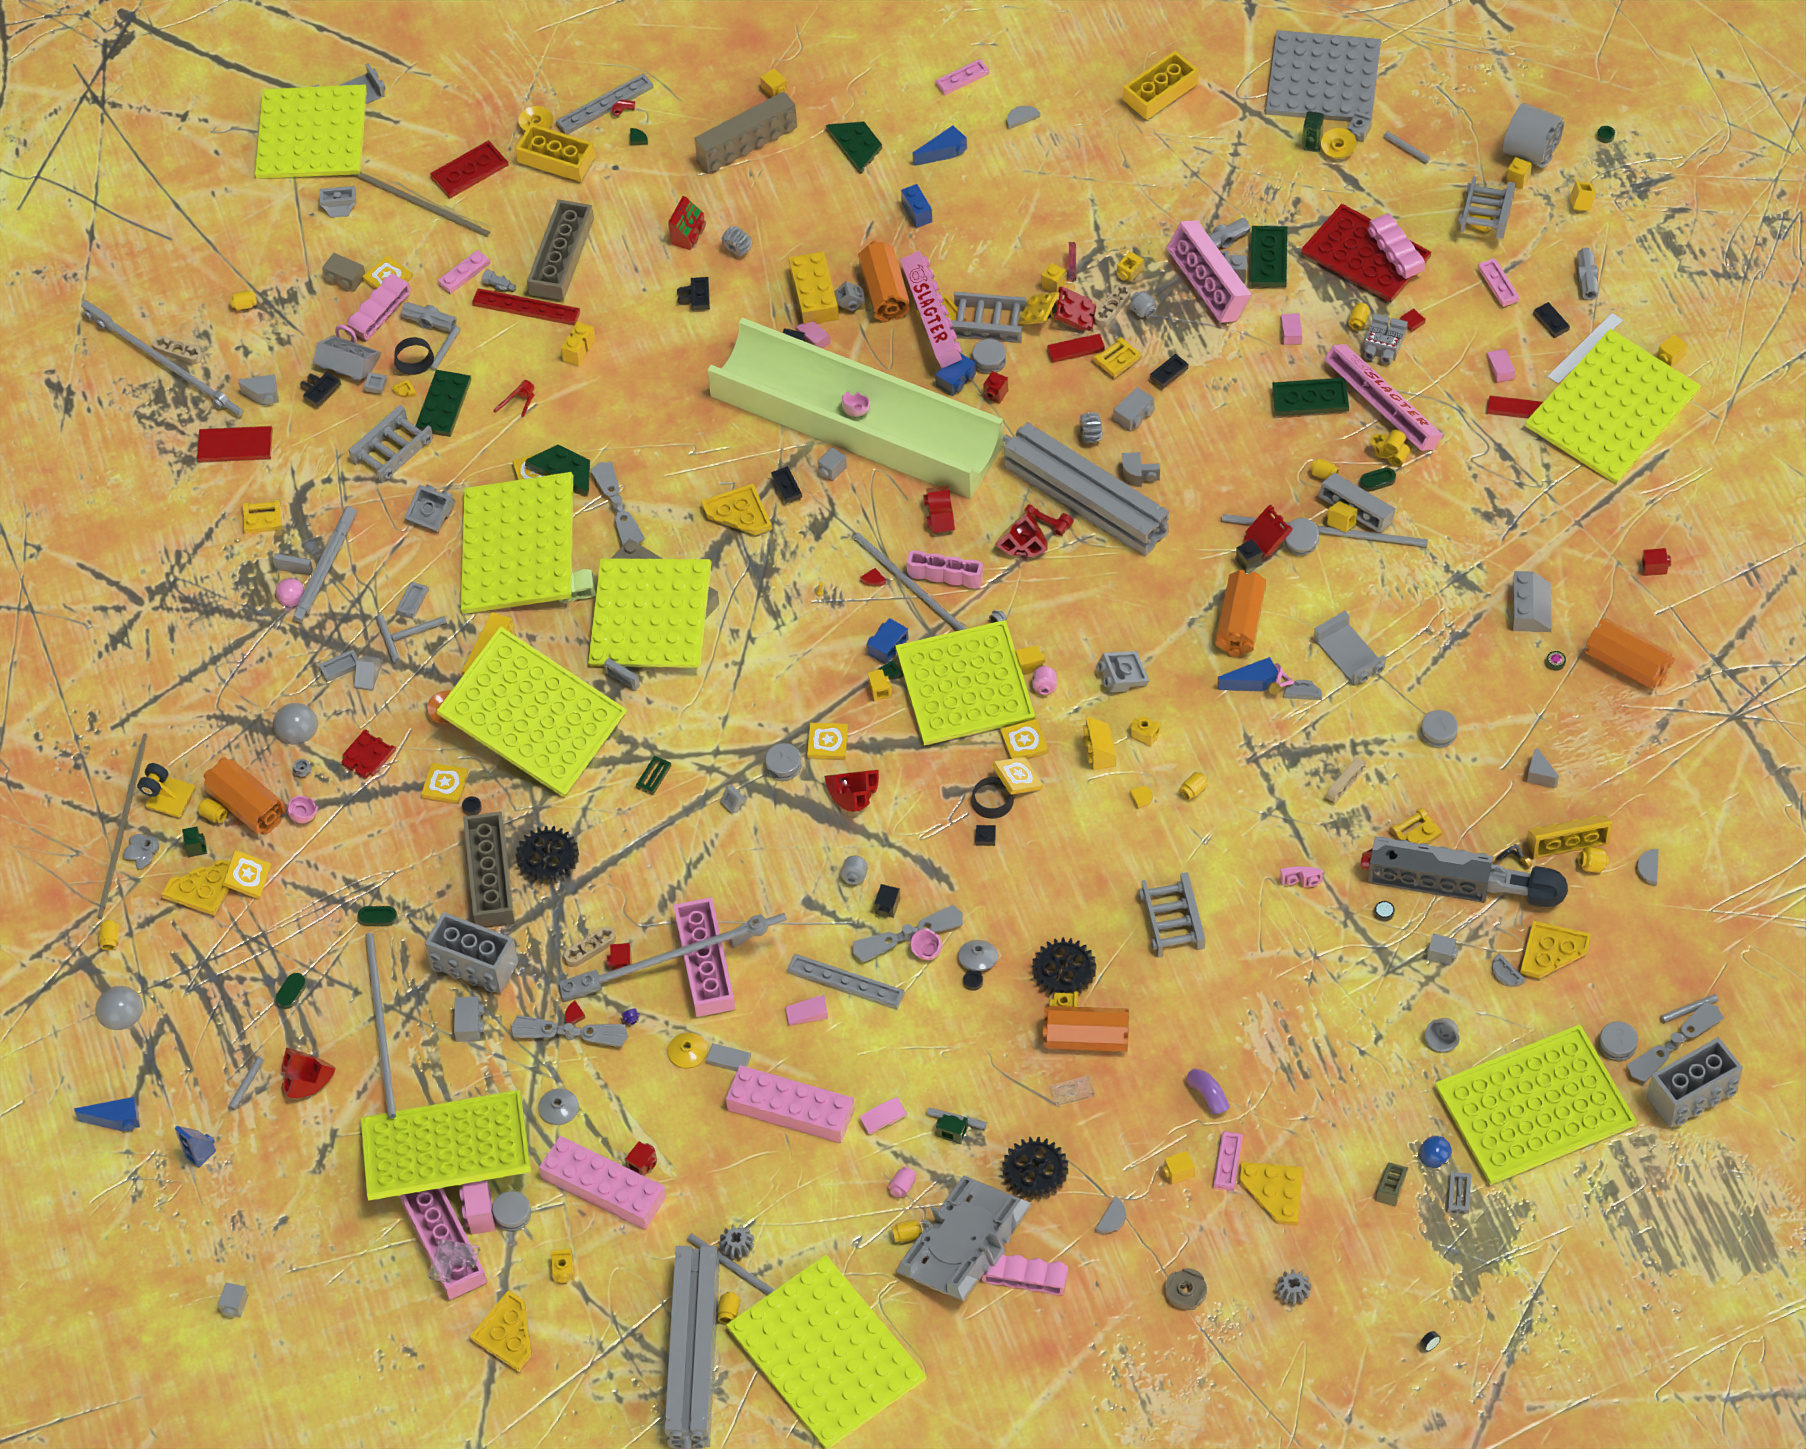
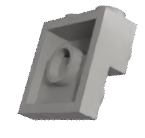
[404,484,456,532]
[1097,651,1149,692]

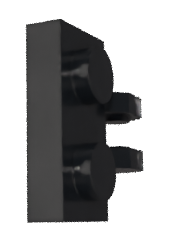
[677,277,710,311]
[300,372,341,408]

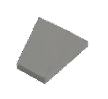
[354,655,383,691]
[1527,748,1559,788]

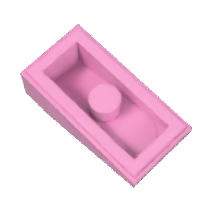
[1281,313,1302,345]
[796,322,831,348]
[1487,349,1515,382]
[786,995,828,1025]

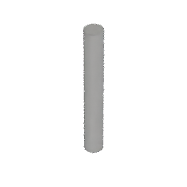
[1384,131,1430,163]
[430,326,460,371]
[376,615,400,663]
[391,616,447,641]
[1661,994,1718,1023]
[228,1057,264,1110]
[927,1107,987,1130]

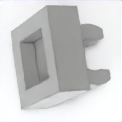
[720,785,747,813]

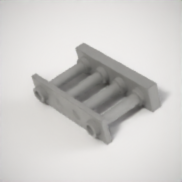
[1458,176,1515,239]
[951,292,1026,343]
[348,405,433,484]
[1139,872,1205,957]

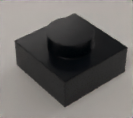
[976,825,996,846]

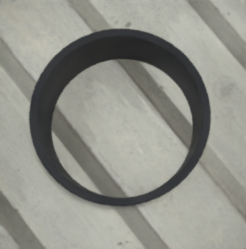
[394,337,434,375]
[971,777,1014,819]

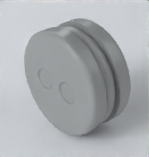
[972,339,1006,374]
[1284,518,1319,555]
[1421,710,1458,748]
[765,743,802,781]
[1599,1021,1638,1061]
[492,1191,531,1232]

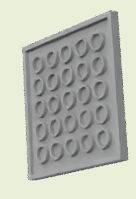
[1266,30,1381,122]

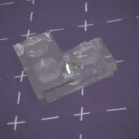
[429,1239,480,1283]

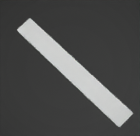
[1548,313,1623,383]

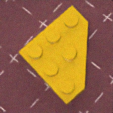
[701,484,772,535]
[162,859,230,916]
[1520,921,1592,979]
[1240,1161,1303,1226]
[470,1290,532,1372]

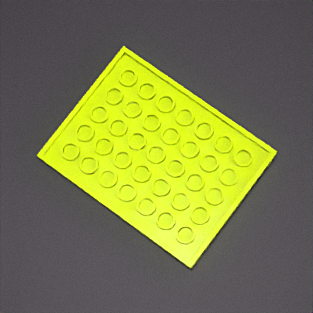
[1525,329,1701,484]
[461,472,573,614]
[436,627,627,797]
[1435,1024,1637,1185]
[361,1090,531,1201]
[726,1255,927,1449]

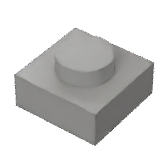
[364,372,387,394]

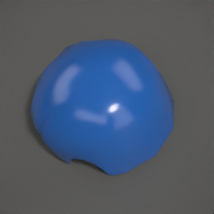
[1419,1135,1452,1168]

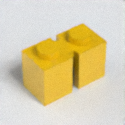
[561,321,596,366]

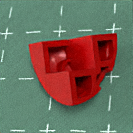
[995,511,1048,557]
[824,769,879,812]
[282,1047,336,1098]

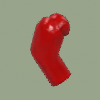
[611,99,635,116]

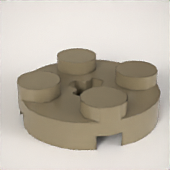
[1165,1268,1207,1310]

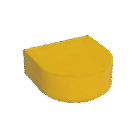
[1130,786,1153,808]

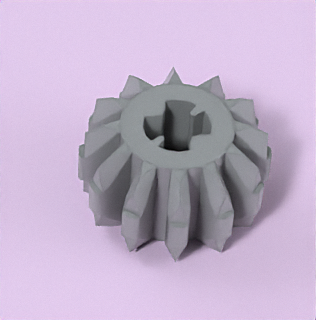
[721,226,753,256]
[1079,412,1103,443]
[720,1224,754,1260]
[1276,1269,1311,1306]

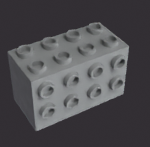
[425,912,519,994]
[1647,1037,1743,1129]

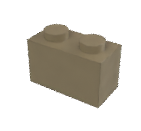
[322,253,365,292]

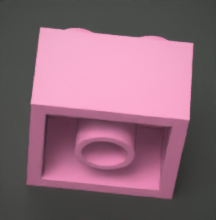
[459,1180,496,1235]

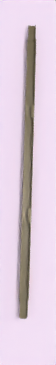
[352,172,490,237]
[98,734,147,919]

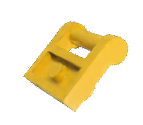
[1092,337,1141,378]
[243,499,282,534]
[1390,808,1442,844]

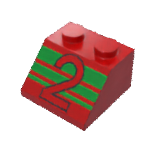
[668,196,706,250]

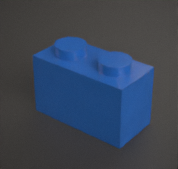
[901,184,933,228]
[935,353,976,396]
[867,618,909,664]

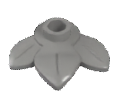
[123,834,159,870]

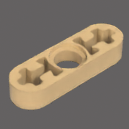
[1095,284,1131,327]
[153,336,202,364]
[1326,757,1367,803]
[564,927,616,967]

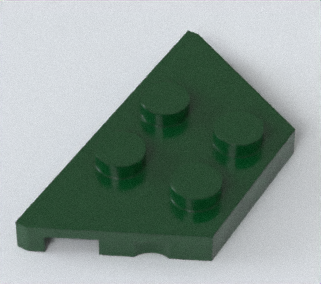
[826,121,882,174]
[525,444,590,496]

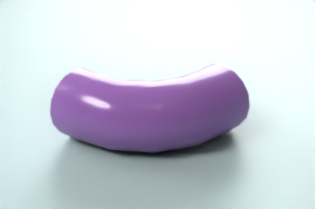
[1187,1068,1230,1114]

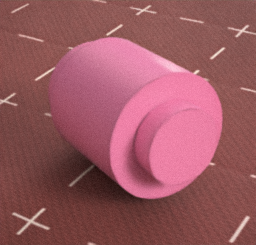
[888,1167,916,1198]

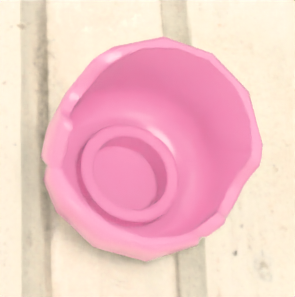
[842,392,870,417]
[275,578,304,607]
[287,796,318,823]
[910,928,942,960]

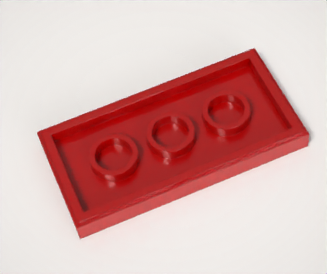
[430,140,509,199]
[197,426,273,462]

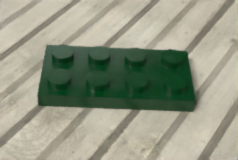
[1250,226,1288,287]
[415,369,472,437]
[1272,378,1349,416]

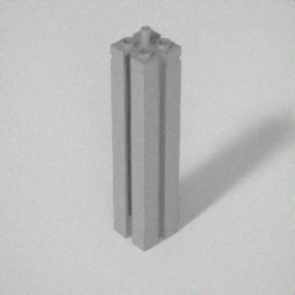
[1003,422,1169,557]
[665,1246,720,1449]

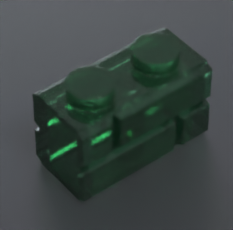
[1302,111,1324,152]

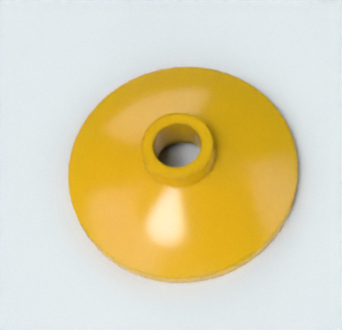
[518,106,553,131]
[1321,128,1356,159]
[668,1033,708,1069]

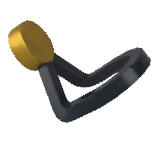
[1495,844,1532,868]

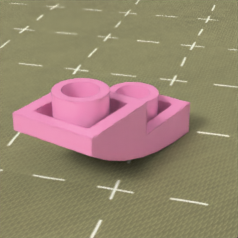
[1280,866,1323,887]
[860,1097,908,1135]

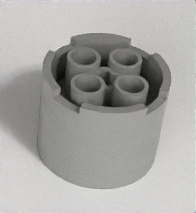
[1503,103,1565,168]

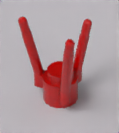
[493,380,535,417]

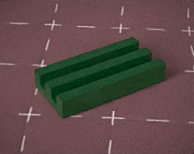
[636,756,671,795]

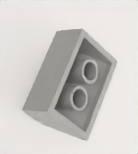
[313,335,381,380]
[1512,571,1551,632]

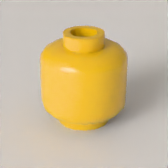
[1578,847,1609,873]

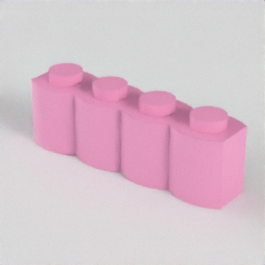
[1368,213,1425,279]
[347,273,411,341]
[907,551,984,588]
[982,1254,1068,1295]

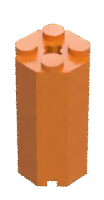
[858,240,910,322]
[1215,570,1266,657]
[1585,618,1675,689]
[203,757,286,835]
[1043,1006,1129,1052]

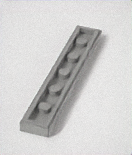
[556,73,653,135]
[787,954,905,1010]

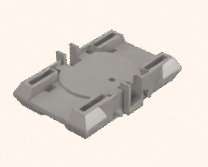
[896,1175,1031,1301]

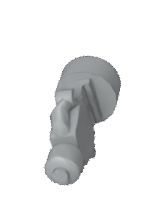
[482,269,516,291]

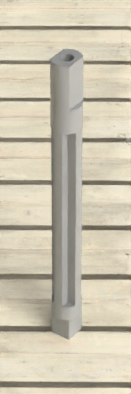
[293,506,357,623]

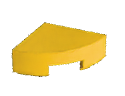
[392,379,417,398]

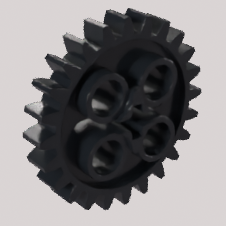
[515,826,579,884]
[1032,937,1096,995]
[1002,1137,1068,1200]

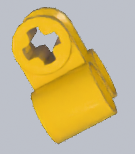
[1370,430,1410,467]

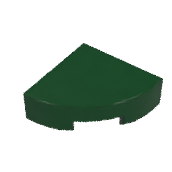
[630,128,648,145]
[878,660,903,680]

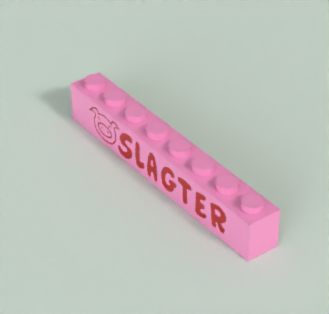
[900,250,962,368]
[1324,344,1443,451]

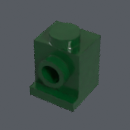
[182,826,207,857]
[936,1114,968,1144]

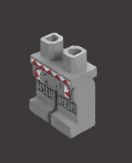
[1364,313,1408,365]

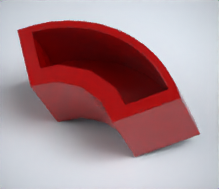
[923,486,955,533]

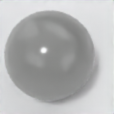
[273,703,318,745]
[96,986,143,1030]

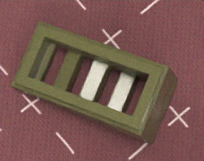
[1377,1162,1408,1206]

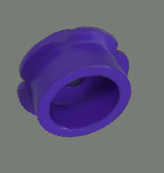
[621,1008,640,1025]

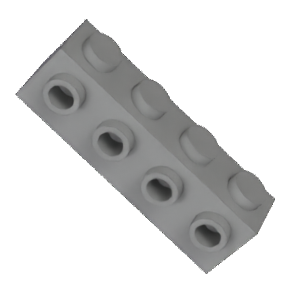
[1318,472,1396,533]

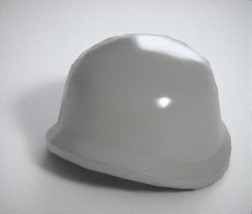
[1425,1018,1460,1052]

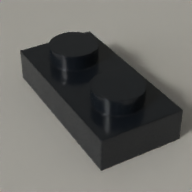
[1533,302,1570,338]
[1150,354,1189,389]
[771,466,802,504]

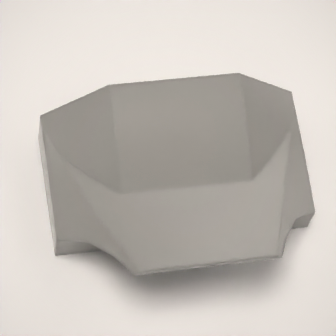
[320,186,356,218]

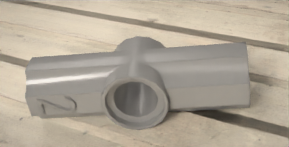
[1208,218,1251,248]
[1577,248,1599,300]
[401,302,457,332]

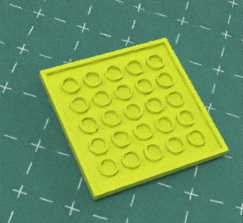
[255,84,367,179]
[588,558,711,668]
[895,620,1035,746]

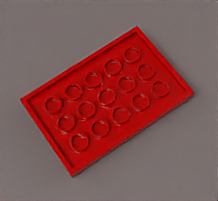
[1301,203,1431,303]

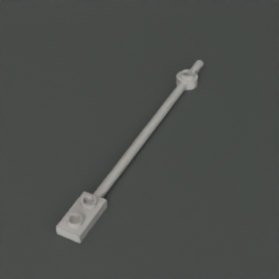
[81,300,243,416]
[559,913,787,1002]

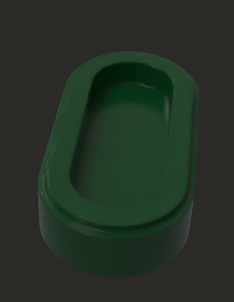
[1360,467,1396,492]
[358,906,398,926]
[276,973,306,1009]

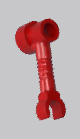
[1024,504,1074,536]

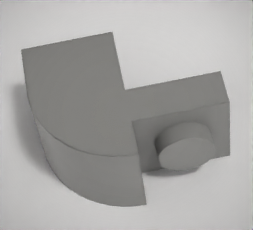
[1122,452,1160,487]

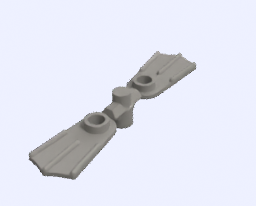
[590,462,645,545]
[853,905,963,962]
[1627,1002,1724,1083]
[511,1015,628,1047]

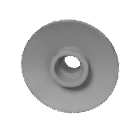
[958,940,998,971]
[538,1089,579,1125]

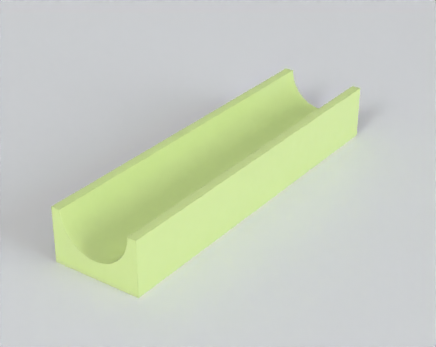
[707,318,1004,499]

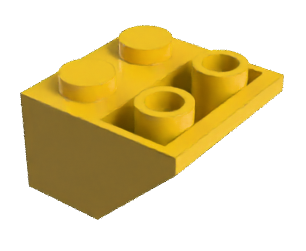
[1083,717,1116,770]

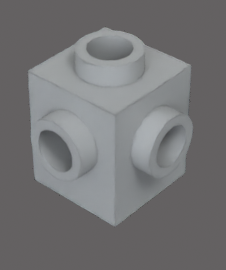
[834,281,865,312]

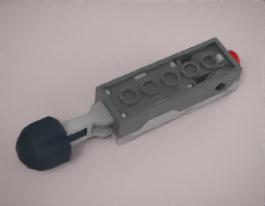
[1360,836,1568,907]

